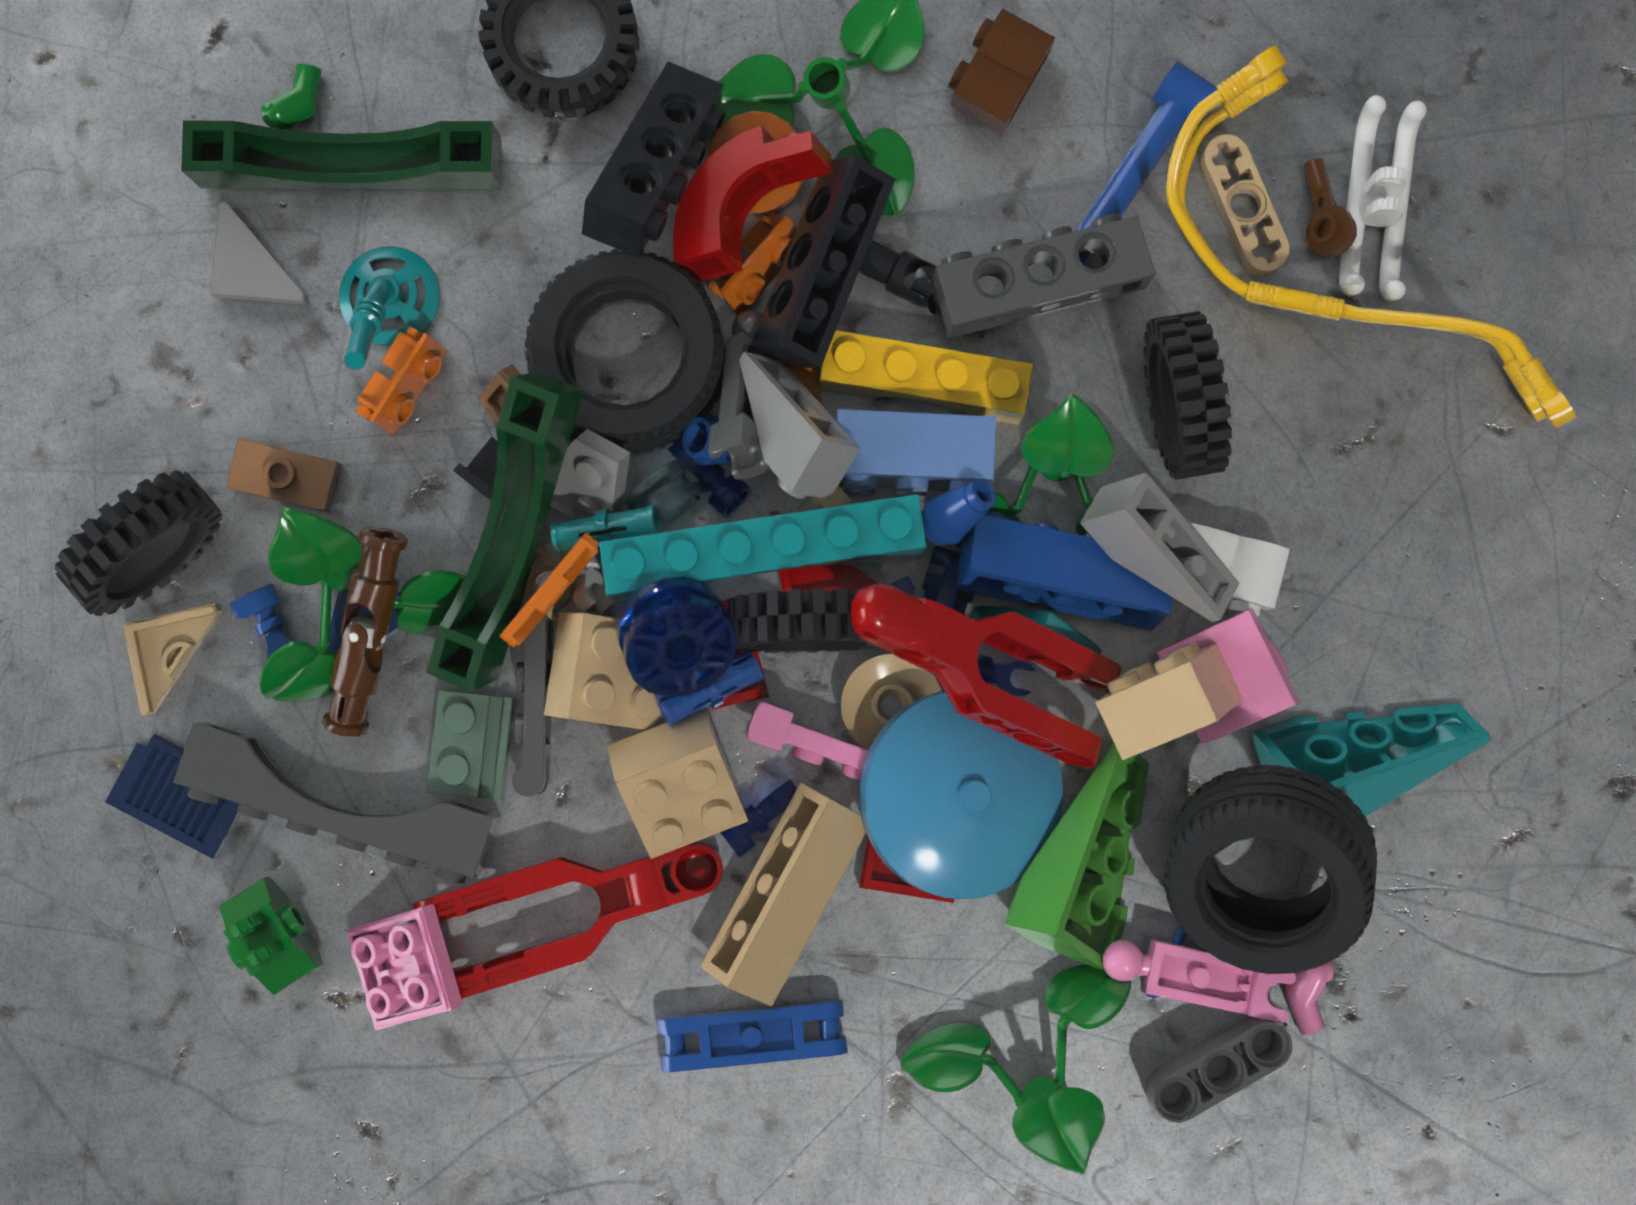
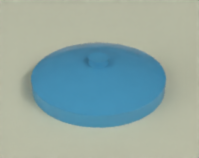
[860,691,1063,899]

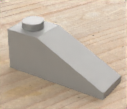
[739,351,861,500]
[1080,472,1240,622]

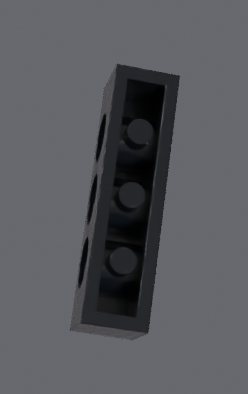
[581,62,726,258]
[750,154,895,368]

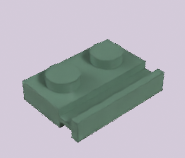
[426,690,516,800]

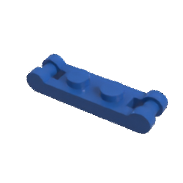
[657,999,848,1072]

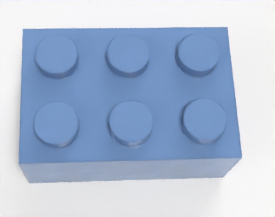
[837,409,996,499]

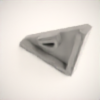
[210,202,308,305]

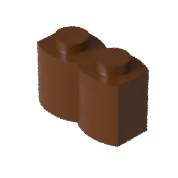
[948,8,1056,135]

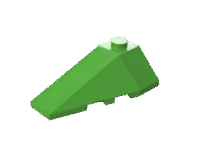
[1005,743,1149,971]

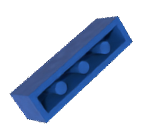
[955,512,1172,631]

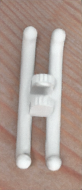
[1339,95,1427,301]

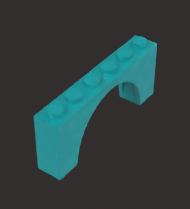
[599,494,926,605]

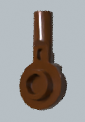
[1304,158,1357,256]

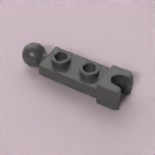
[708,309,770,480]

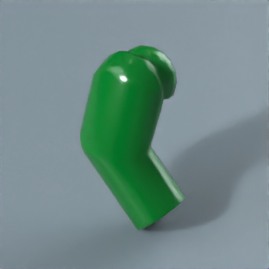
[261,64,321,129]

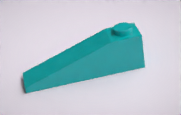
[1252,703,1490,816]

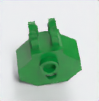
[219,877,323,995]

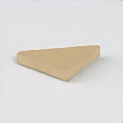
[122,603,222,716]

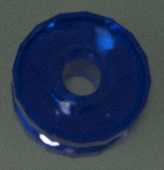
[616,576,737,697]

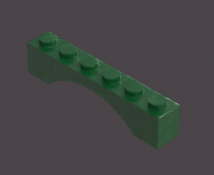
[181,120,502,189]
[426,372,584,692]

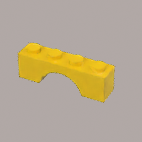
[820,330,1033,425]

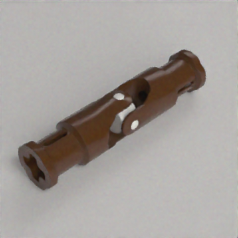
[322,526,408,737]

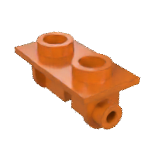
[706,211,797,315]
[355,326,447,436]

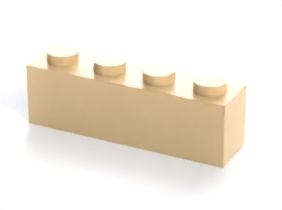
[700,782,866,1007]

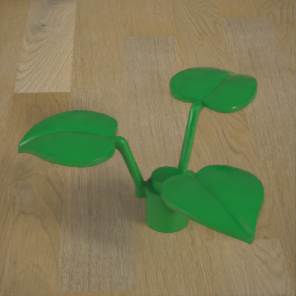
[717,0,925,218]
[954,393,1113,548]
[259,507,466,701]
[900,965,1132,1174]

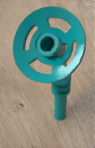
[339,246,440,370]

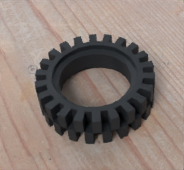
[478,0,640,119]
[1143,311,1232,480]
[55,471,223,616]
[727,588,879,653]

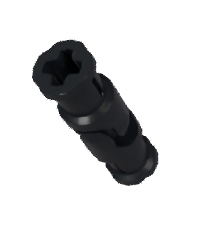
[859,238,988,339]

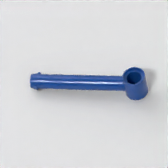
[1078,61,1217,267]

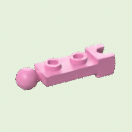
[745,700,869,781]
[1103,939,1296,1023]

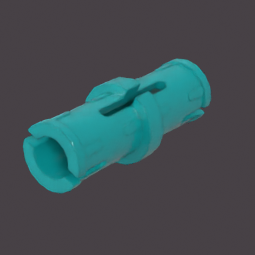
[551,505,662,555]

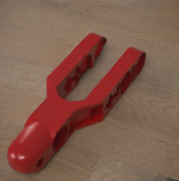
[851,583,1122,768]
[412,843,724,999]

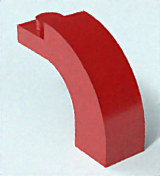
[673,126,832,282]

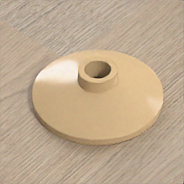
[841,654,942,750]

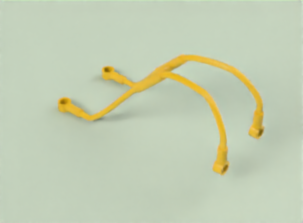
[1166,45,1576,429]

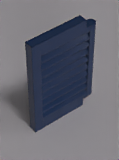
[105,734,240,859]

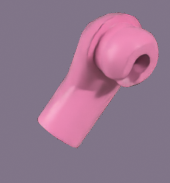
[1285,962,1334,1035]

